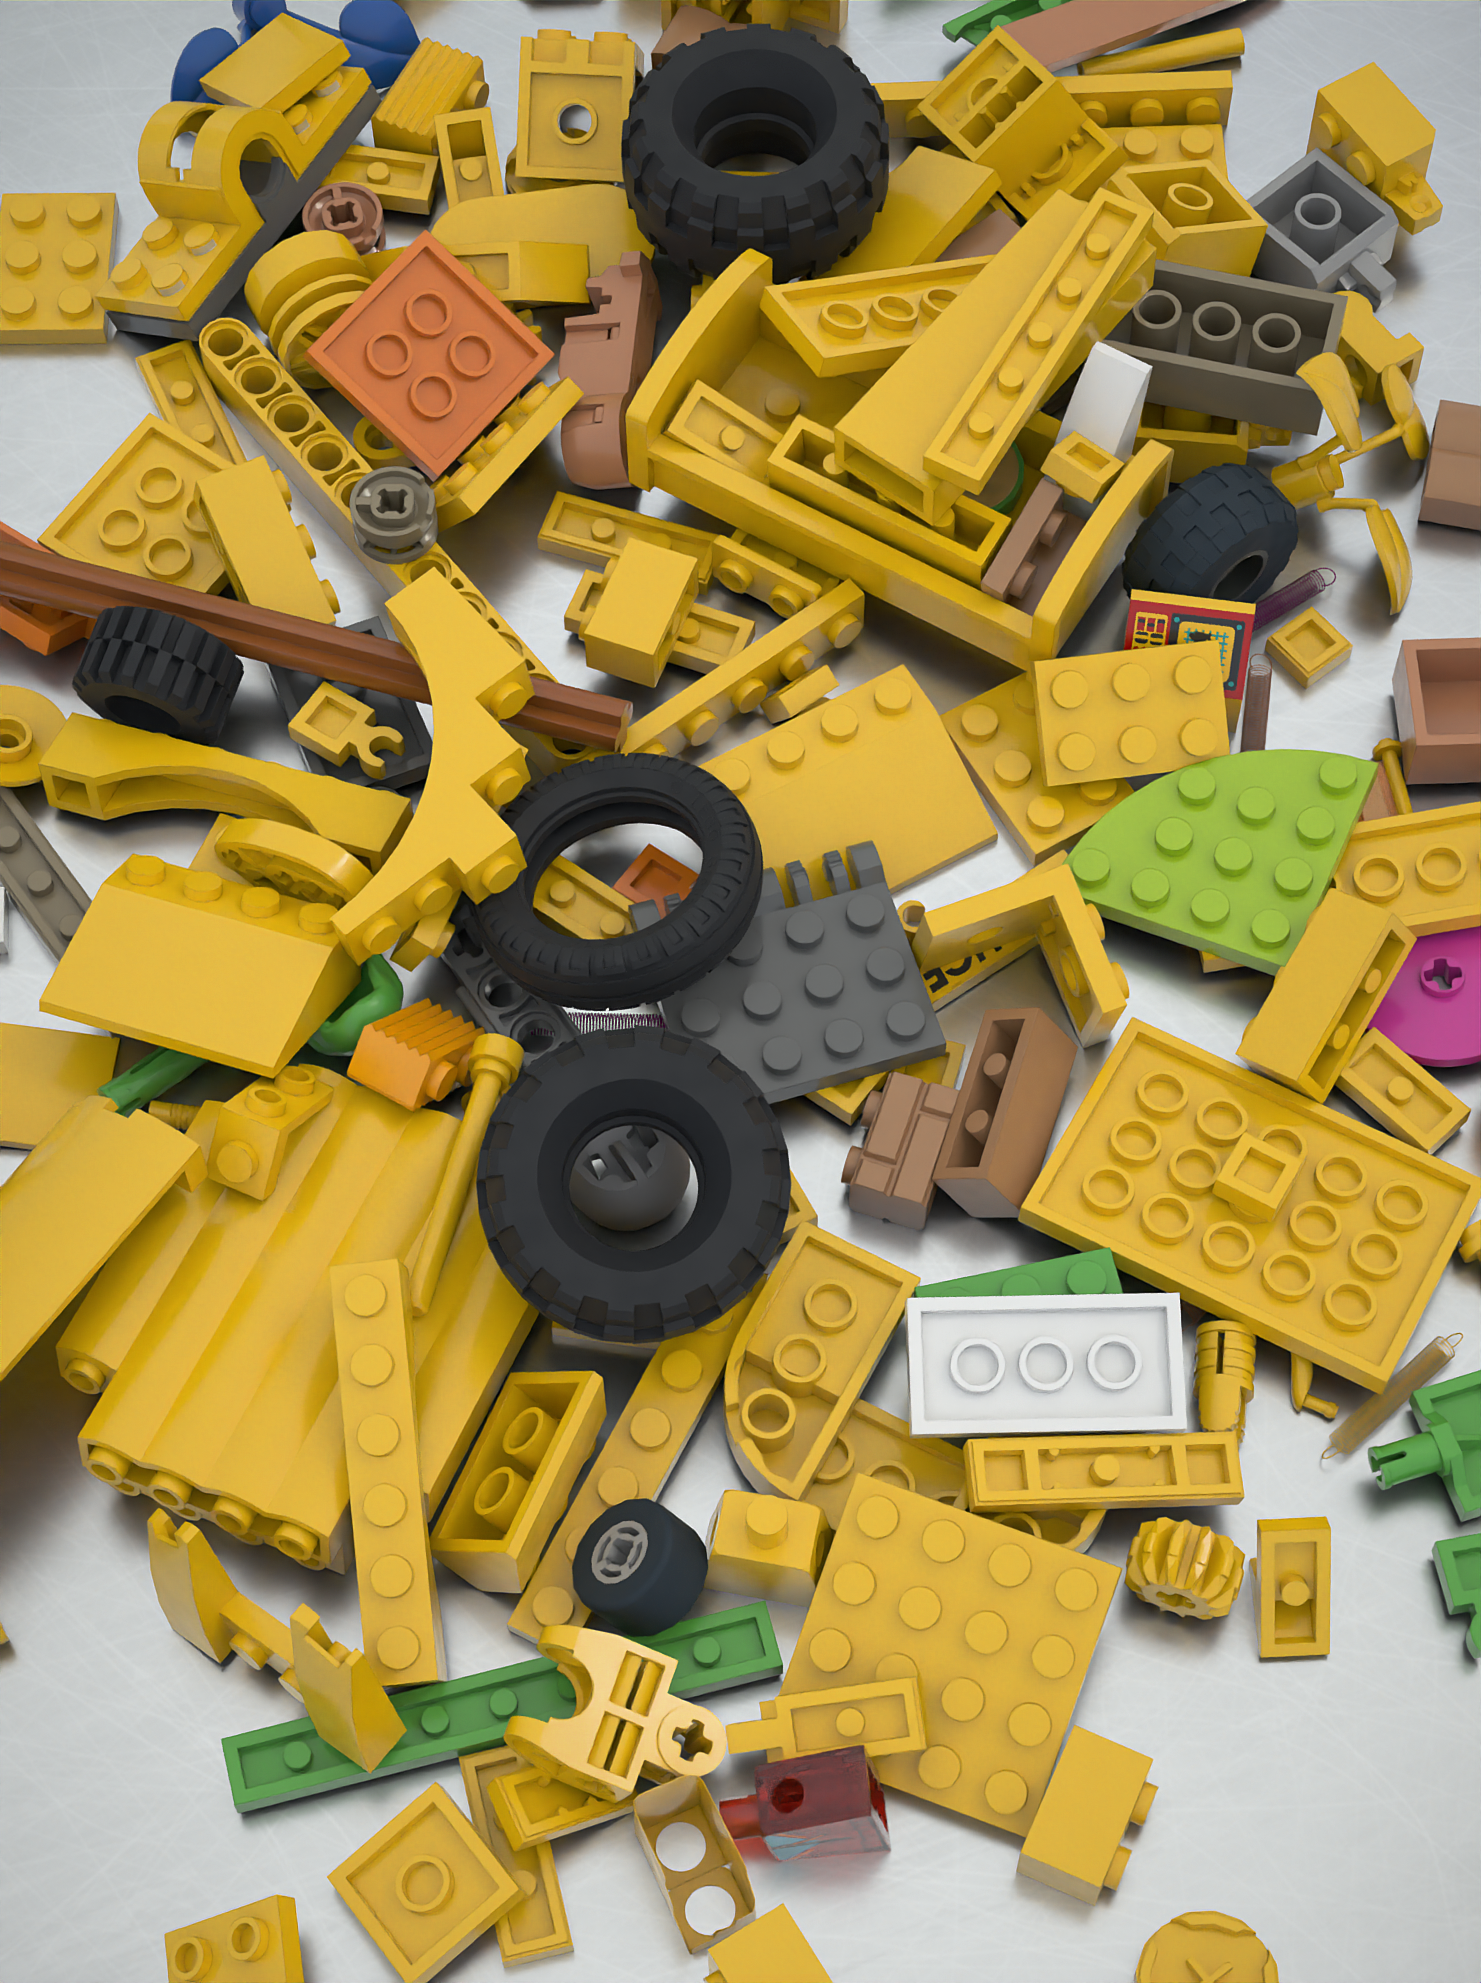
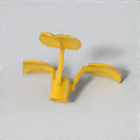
[1271,352,1430,615]

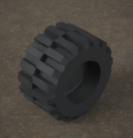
[72,606,244,746]

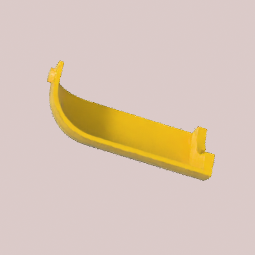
[0,1095,209,1382]

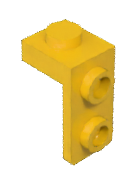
[206,1066,334,1201]

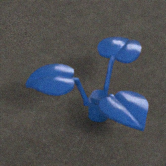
[170,0,420,105]

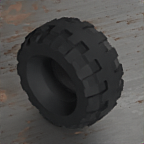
[621,24,890,285]
[476,1025,791,1344]

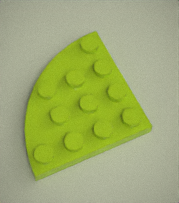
[1062,749,1379,976]

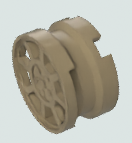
[350,466,439,564]

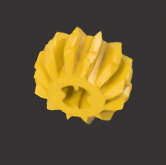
[1124,1517,1245,1620]

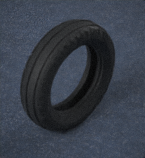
[472,753,763,1011]

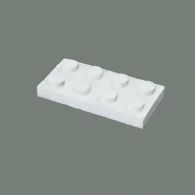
[905,1293,1187,1438]

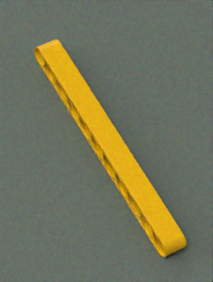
[199,318,597,777]

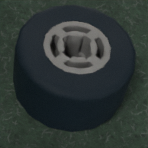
[572,1498,708,1637]

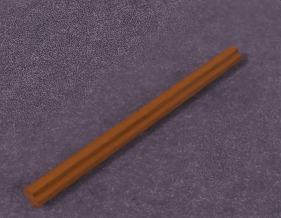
[0,541,633,753]

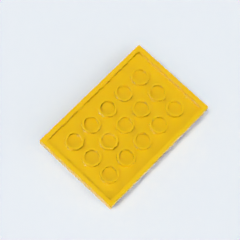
[1018,1017,1481,1395]

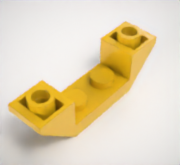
[360,240,591,307]

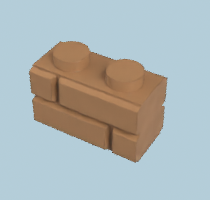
[841,1071,960,1231]

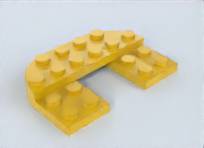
[723,1219,1130,1554]

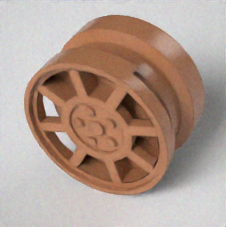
[302,182,386,256]

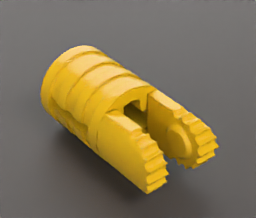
[1193,1320,1256,1450]

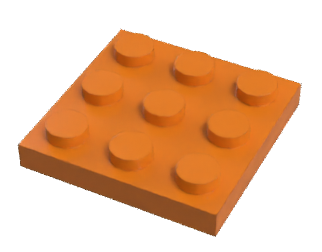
[303,229,555,482]

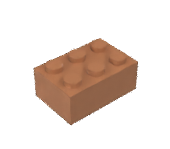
[1392,637,1481,784]

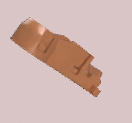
[558,251,663,490]

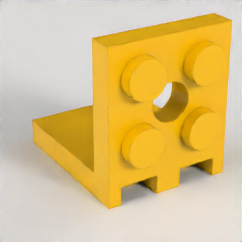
[515,29,644,183]
[911,863,1130,1048]

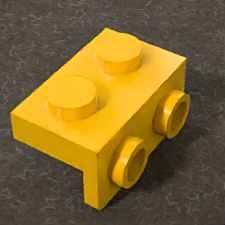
[712,528,844,619]

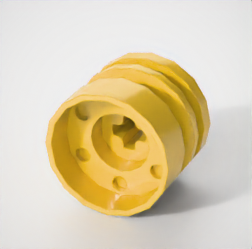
[244,230,373,389]

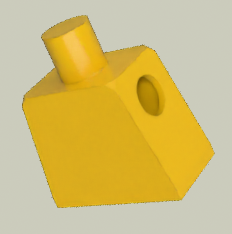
[703,1489,834,1608]

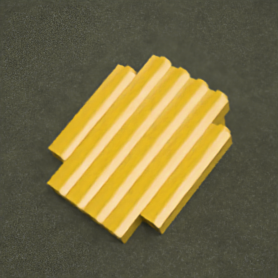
[55,1063,539,1575]

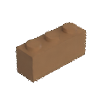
[932,1007,1078,1217]

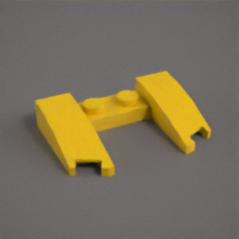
[147,1508,407,1774]

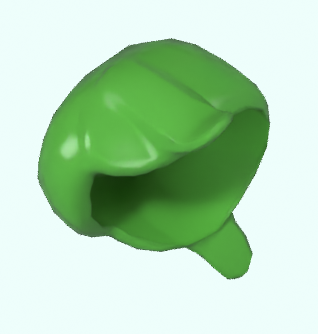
[307,953,404,1057]

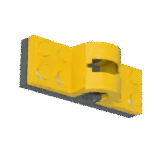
[95,66,382,341]

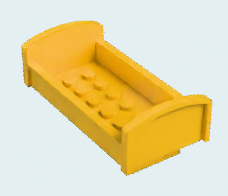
[625,248,1174,683]

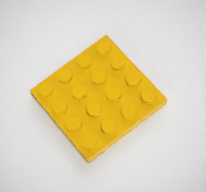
[778,1472,1123,1837]

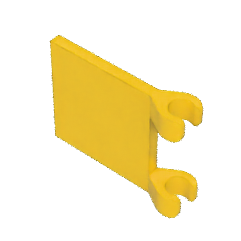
[0,1022,121,1150]

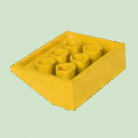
[698,664,998,908]
[39,854,361,1079]

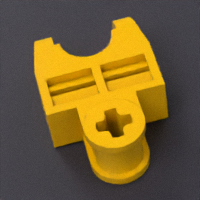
[503,1625,727,1804]

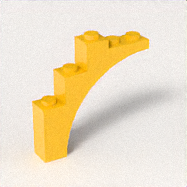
[330,567,535,966]

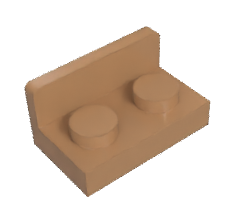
[981,478,1087,617]

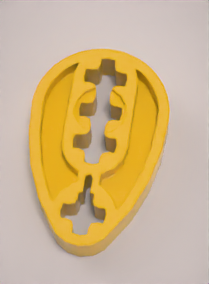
[214,818,374,910]

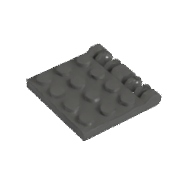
[628,840,946,1104]

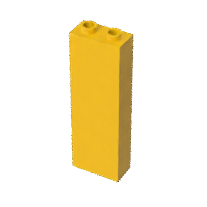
[834,188,1157,526]

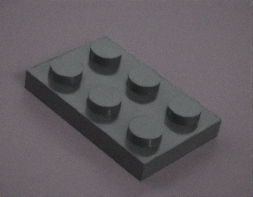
[265,616,433,789]

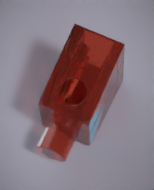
[719,1745,891,1861]

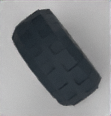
[1122,463,1299,604]

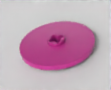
[1364,926,1481,1067]

